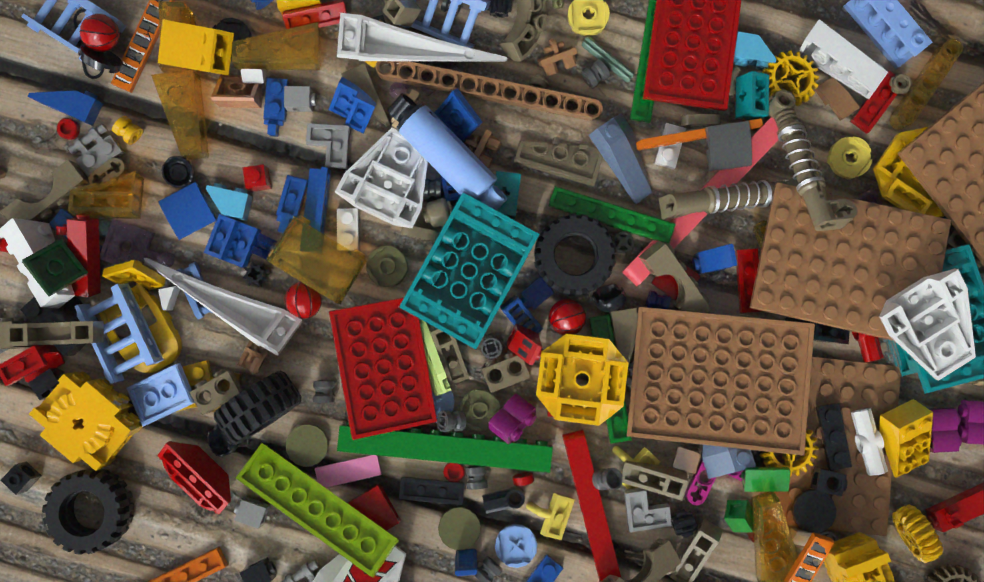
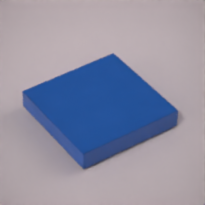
[434,88,483,143]

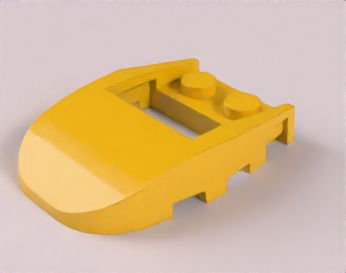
[99,283,182,374]

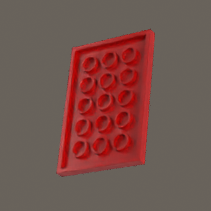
[643,0,741,111]
[329,297,437,440]

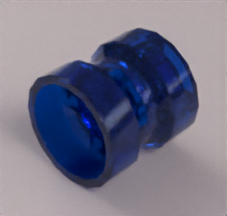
[250,233,278,260]
[645,290,671,310]

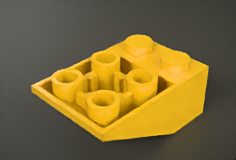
[158,19,234,76]
[879,399,933,478]

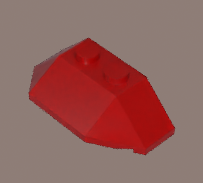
[158,441,231,514]

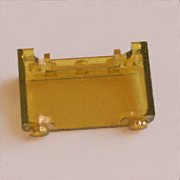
[265,215,367,305]

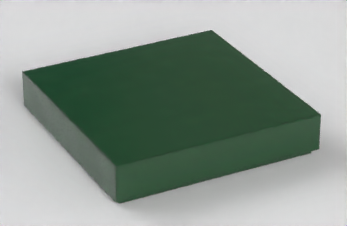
[22,238,88,297]

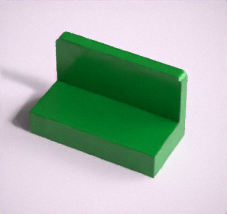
[741,467,790,492]

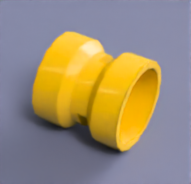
[112,115,143,145]

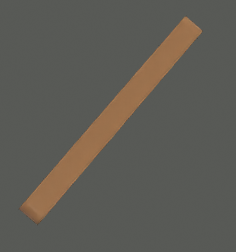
[376,61,603,121]

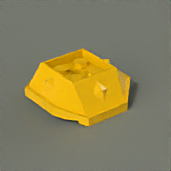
[873,126,945,217]
[536,334,629,426]

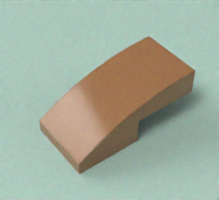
[814,77,860,121]

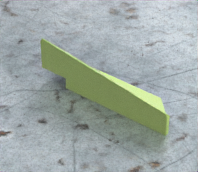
[404,296,451,396]

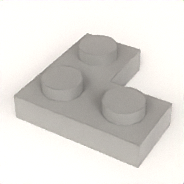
[306,123,350,169]
[624,488,672,532]

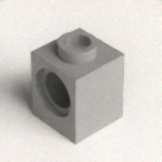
[284,86,317,112]
[234,497,270,529]

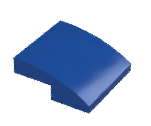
[328,77,376,134]
[158,181,217,240]
[204,214,262,268]

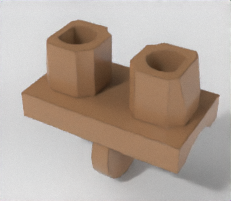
[537,38,577,76]
[464,129,502,169]
[237,340,269,374]

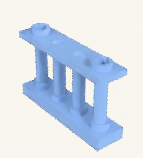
[21,0,126,62]
[400,0,491,49]
[843,0,933,69]
[74,284,164,384]

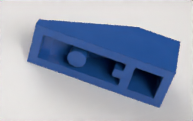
[27,91,103,126]
[692,244,737,274]

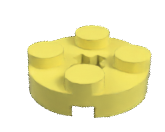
[567,0,610,36]
[827,137,872,179]

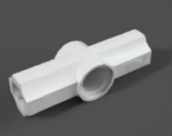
[851,408,888,476]

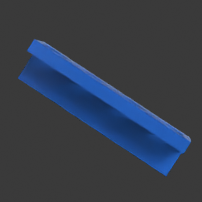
[300,167,332,254]

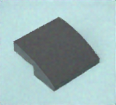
[705,121,752,172]

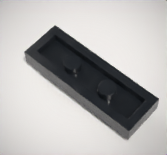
[816,403,852,471]
[399,477,465,505]

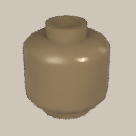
[423,198,454,228]

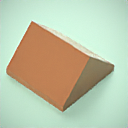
[211,75,262,108]

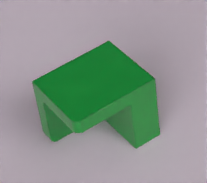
[724,500,756,532]

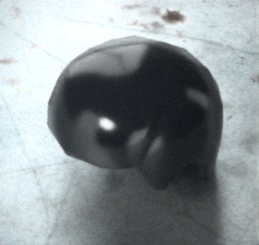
[162,156,194,188]
[592,284,626,312]
[207,424,239,457]

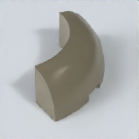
[499,0,548,62]

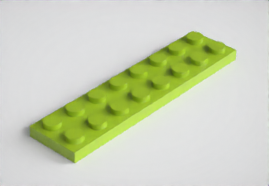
[236,443,399,578]

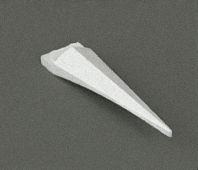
[337,13,508,62]
[144,258,302,356]

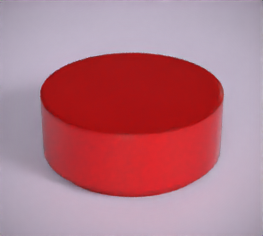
[57,118,80,140]
[443,463,465,482]
[512,472,535,486]

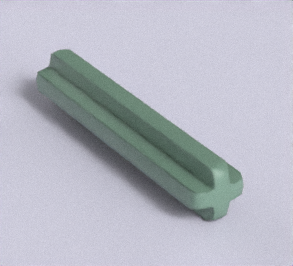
[582,36,634,82]

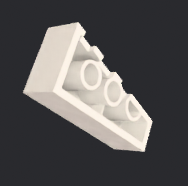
[799,19,888,99]
[0,218,75,308]

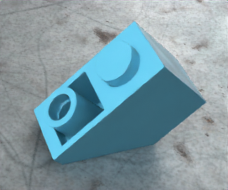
[734,31,776,70]
[206,183,253,221]

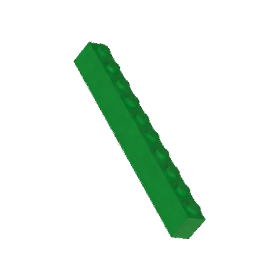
[337,421,553,473]

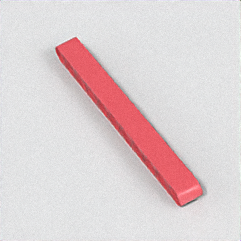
[622,117,779,287]

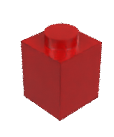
[242,164,272,192]

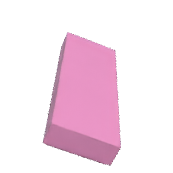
[315,455,382,488]

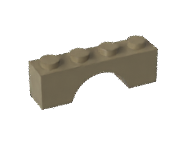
[382,0,422,26]
[0,160,90,222]
[639,241,712,313]
[5,321,104,346]
[601,538,682,582]

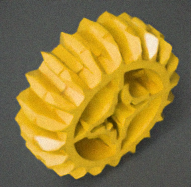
[762,50,820,106]
[760,427,819,477]
[892,504,943,563]

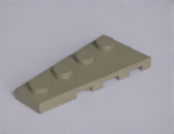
[514,141,603,187]

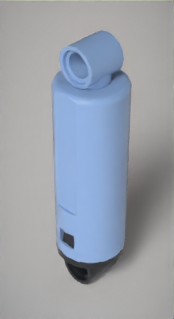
[387,93,507,211]

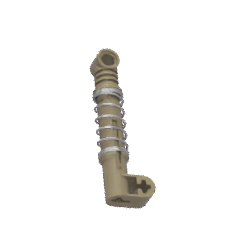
[769,90,858,231]
[658,178,798,220]

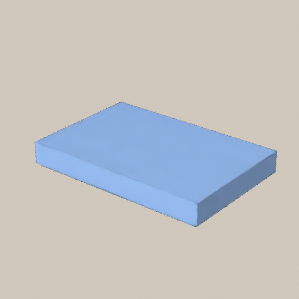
[127,363,195,427]

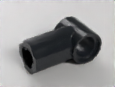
[482,486,525,514]

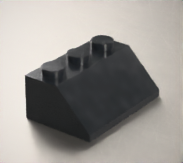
[20,296,99,356]

